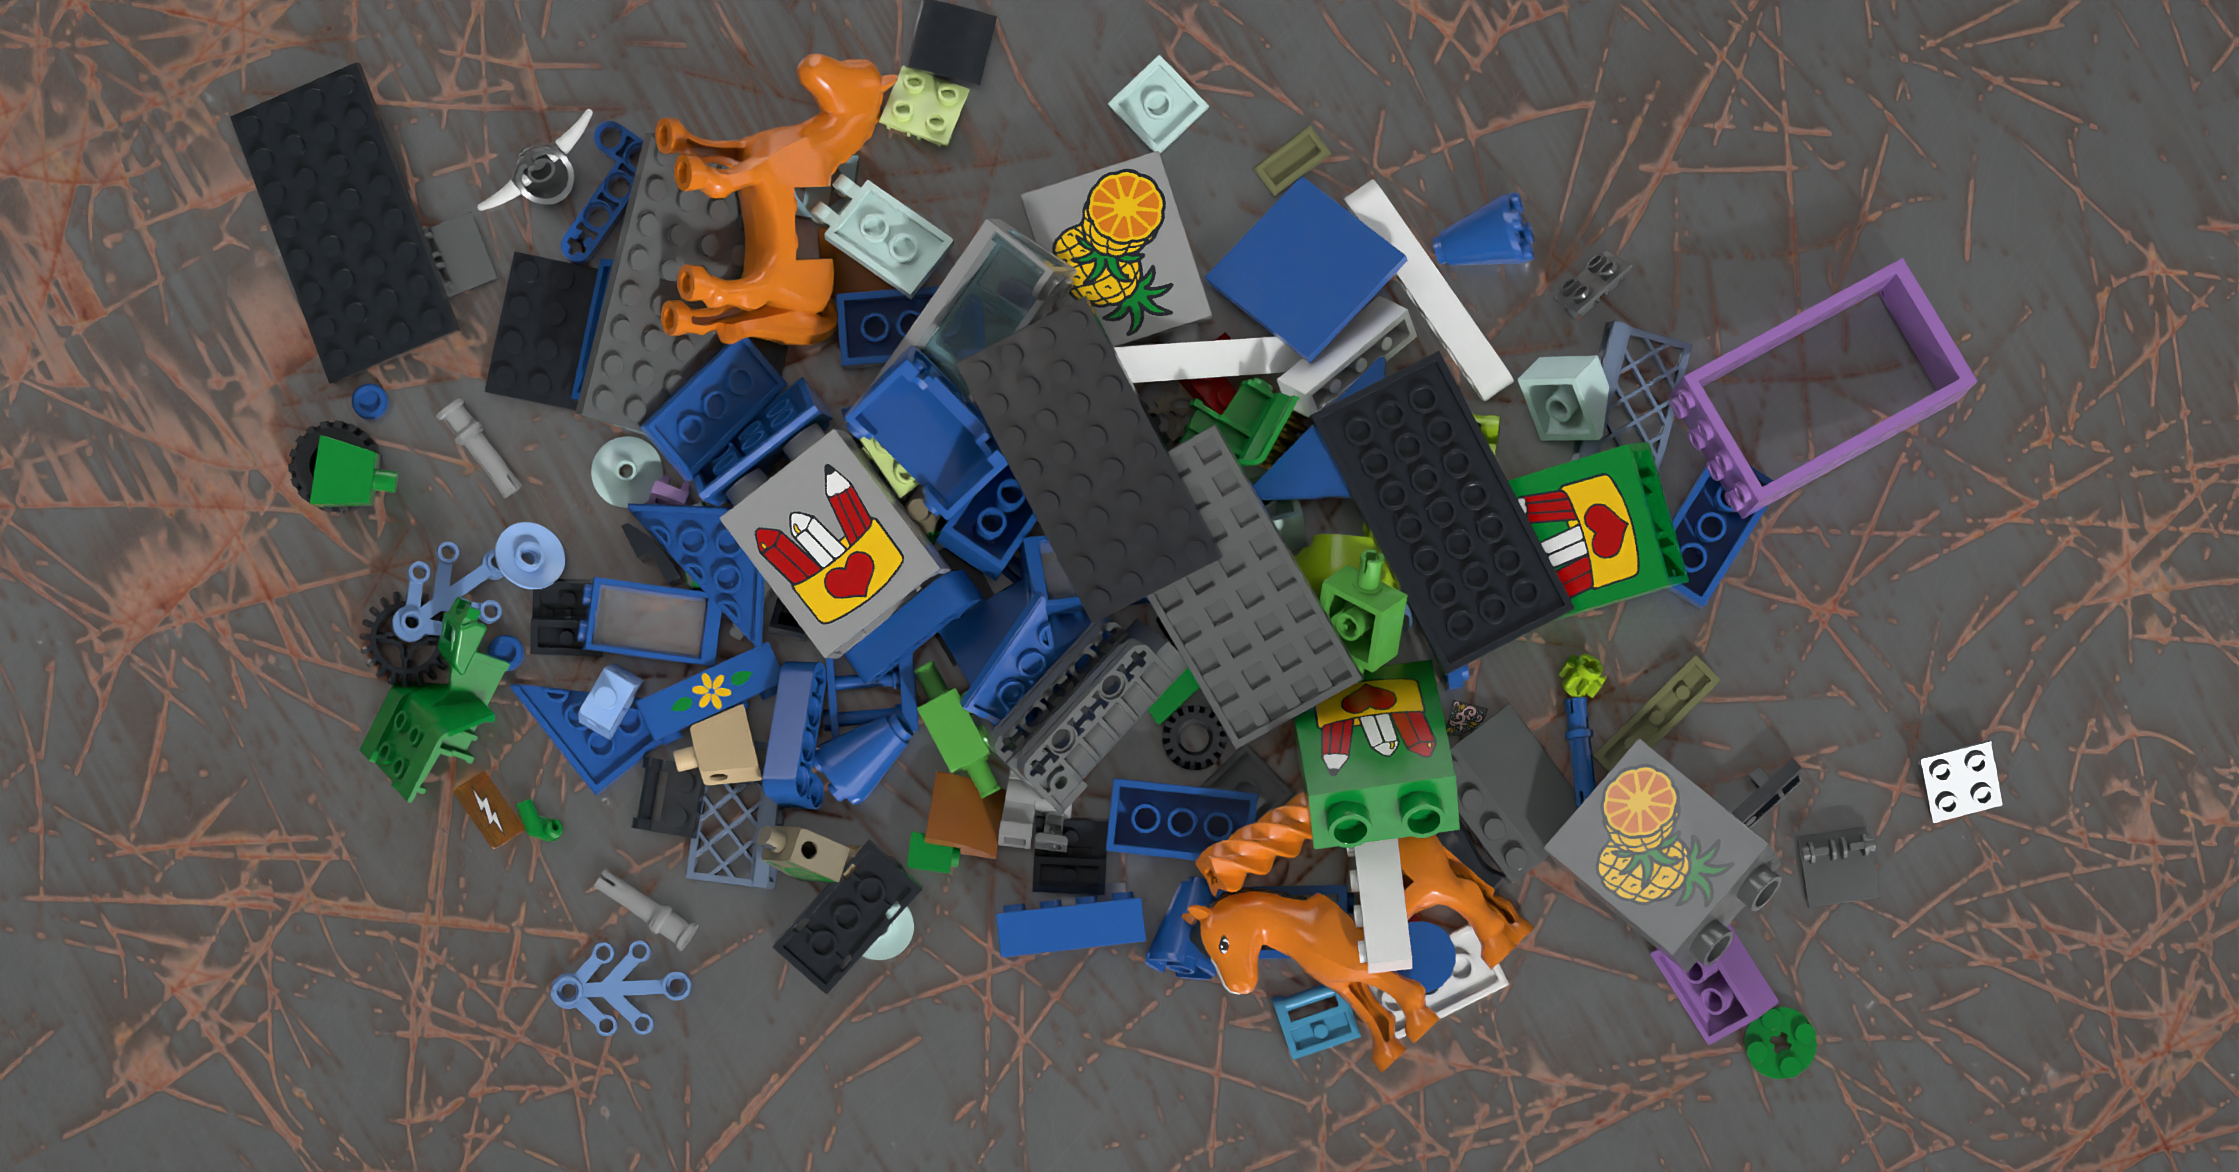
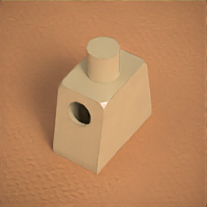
[673,704,763,785]

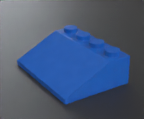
[693,377,833,507]
[939,558,1109,726]

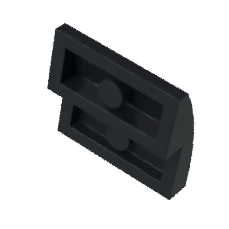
[905,0,997,86]
[621,523,685,588]
[530,578,606,657]
[1032,816,1108,895]

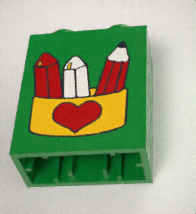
[1508,442,1689,622]
[1292,659,1460,849]

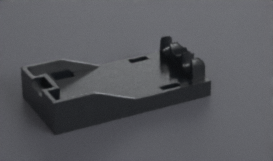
[772,839,923,995]

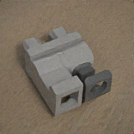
[998,769,1072,853]

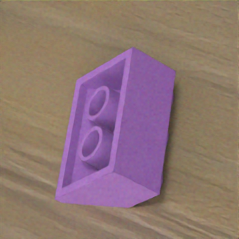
[1650,924,1779,1045]

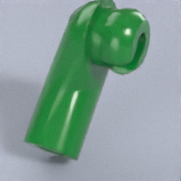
[515,798,563,842]

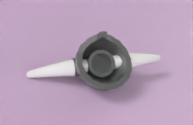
[477,109,593,211]

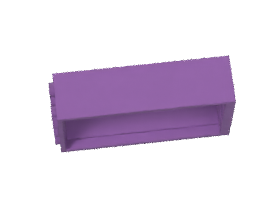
[1668,258,1978,519]

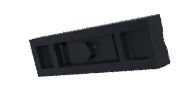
[1731,758,1807,829]

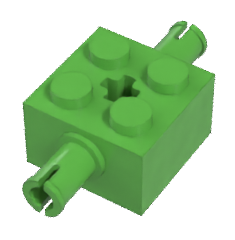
[1320,550,1408,684]
[914,660,1001,799]

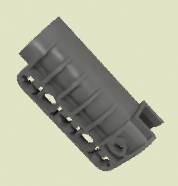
[988,617,1188,815]

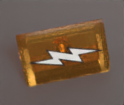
[452,770,525,850]

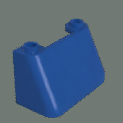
[844,345,1008,521]

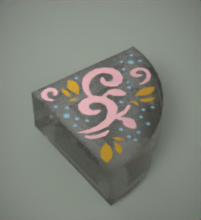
[1446,700,1488,736]

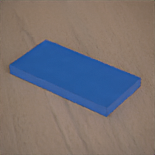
[640,338,788,481]

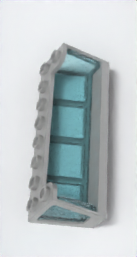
[840,219,1077,503]

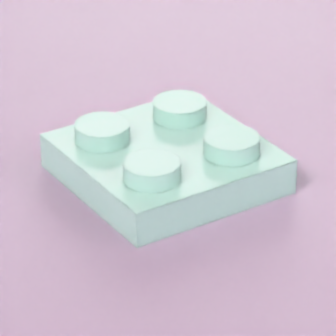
[1108,55,1209,154]

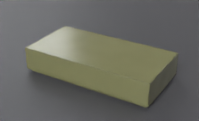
[1253,125,1331,197]

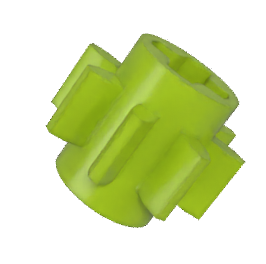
[1559,654,1606,698]

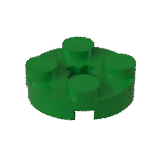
[1743,1007,1817,1079]

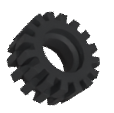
[1162,705,1227,771]

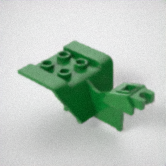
[1178,378,1299,467]
[359,596,510,803]

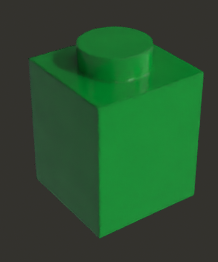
[907,832,961,874]

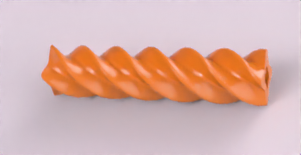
[1195,792,1312,896]

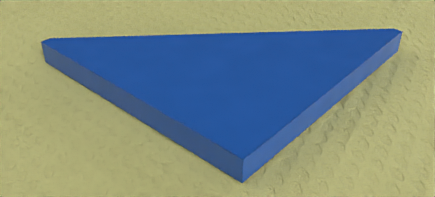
[1253,357,1386,500]
[628,503,765,648]
[959,591,1060,732]
[510,683,662,796]

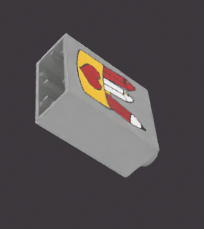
[719,423,951,659]

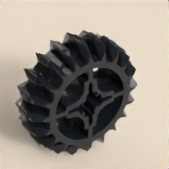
[359,591,448,687]

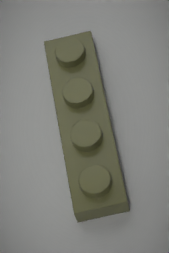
[1593,655,1721,773]

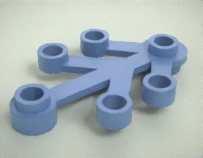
[392,542,504,642]
[551,941,692,1036]

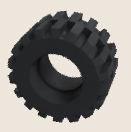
[288,420,383,513]

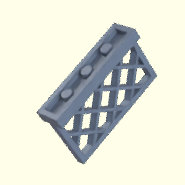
[1570,320,1692,474]
[686,741,785,889]

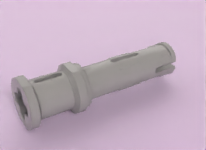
[436,397,523,499]
[594,868,698,951]

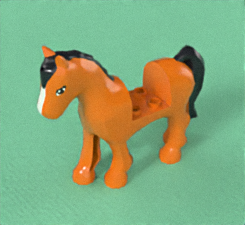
[1181,819,1534,1073]

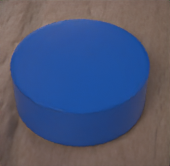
[352,383,388,420]
[487,635,525,671]

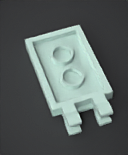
[811,174,955,299]

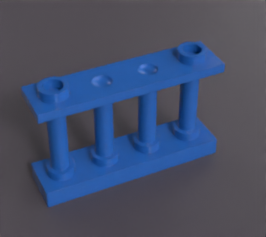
[823,646,919,738]

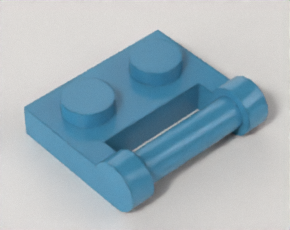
[1271,984,1361,1060]

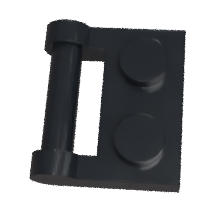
[631,757,706,839]

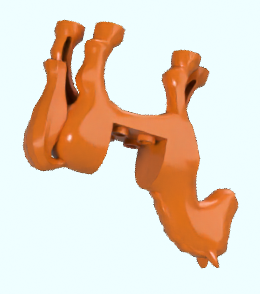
[655,53,898,345]

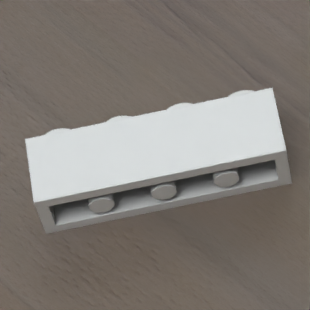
[1277,296,1417,418]
[1347,838,1412,974]

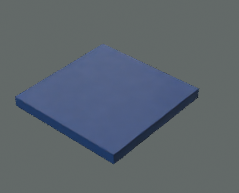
[1205,176,1408,363]

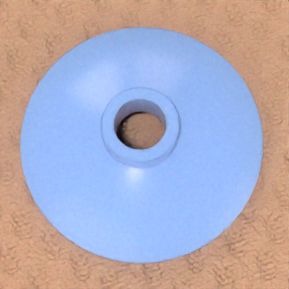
[495,522,565,589]

